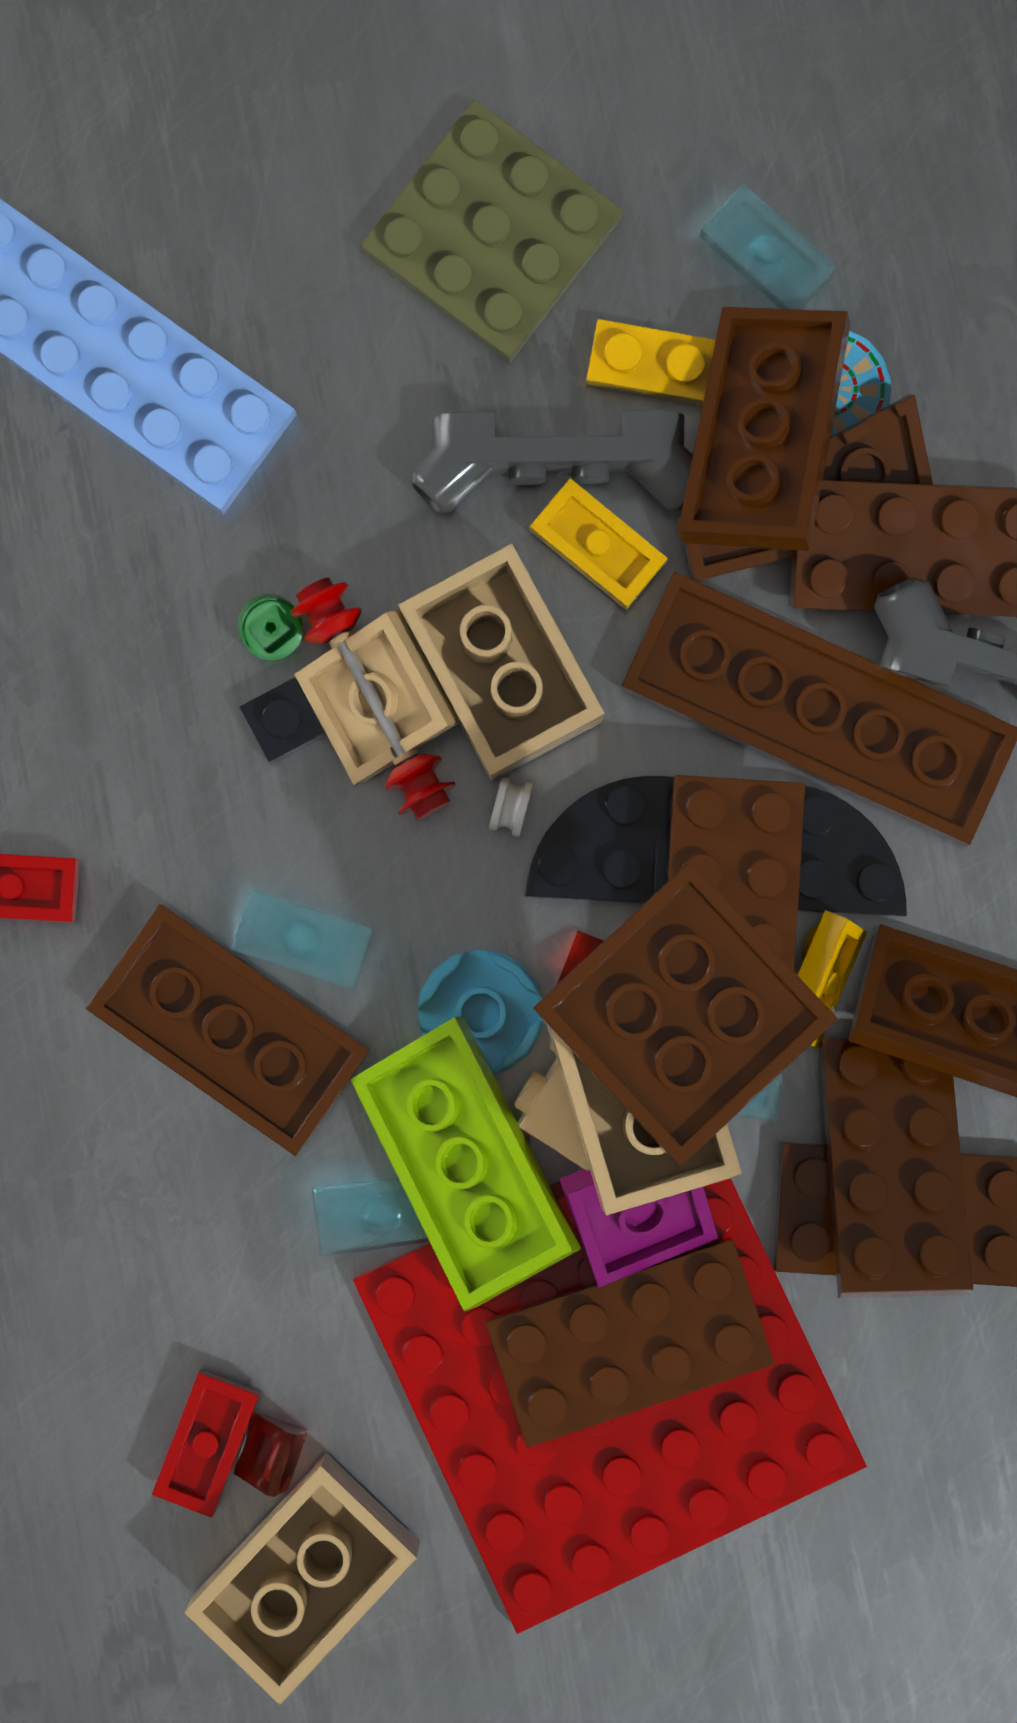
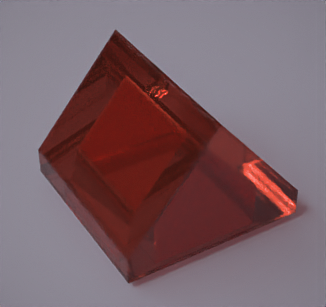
[233,1412,309,1497]

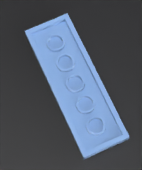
[0,199,297,515]

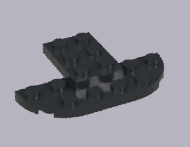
[525,776,907,917]

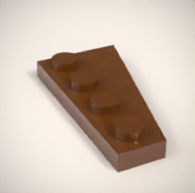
[678,394,933,581]

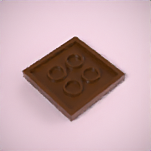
[533,861,838,1167]

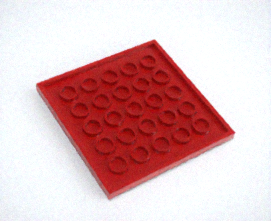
[353,1178,867,1634]

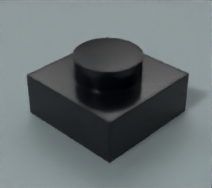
[239,677,326,765]

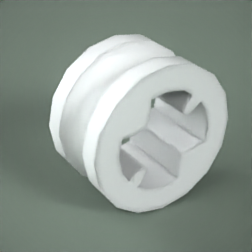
[489,775,534,838]

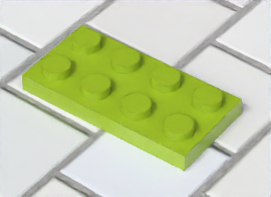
[350,1017,581,1311]

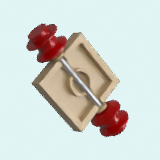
[290,577,460,820]

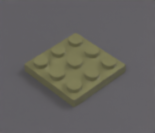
[360,99,624,364]

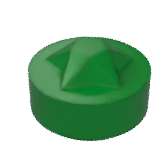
[237,594,303,660]

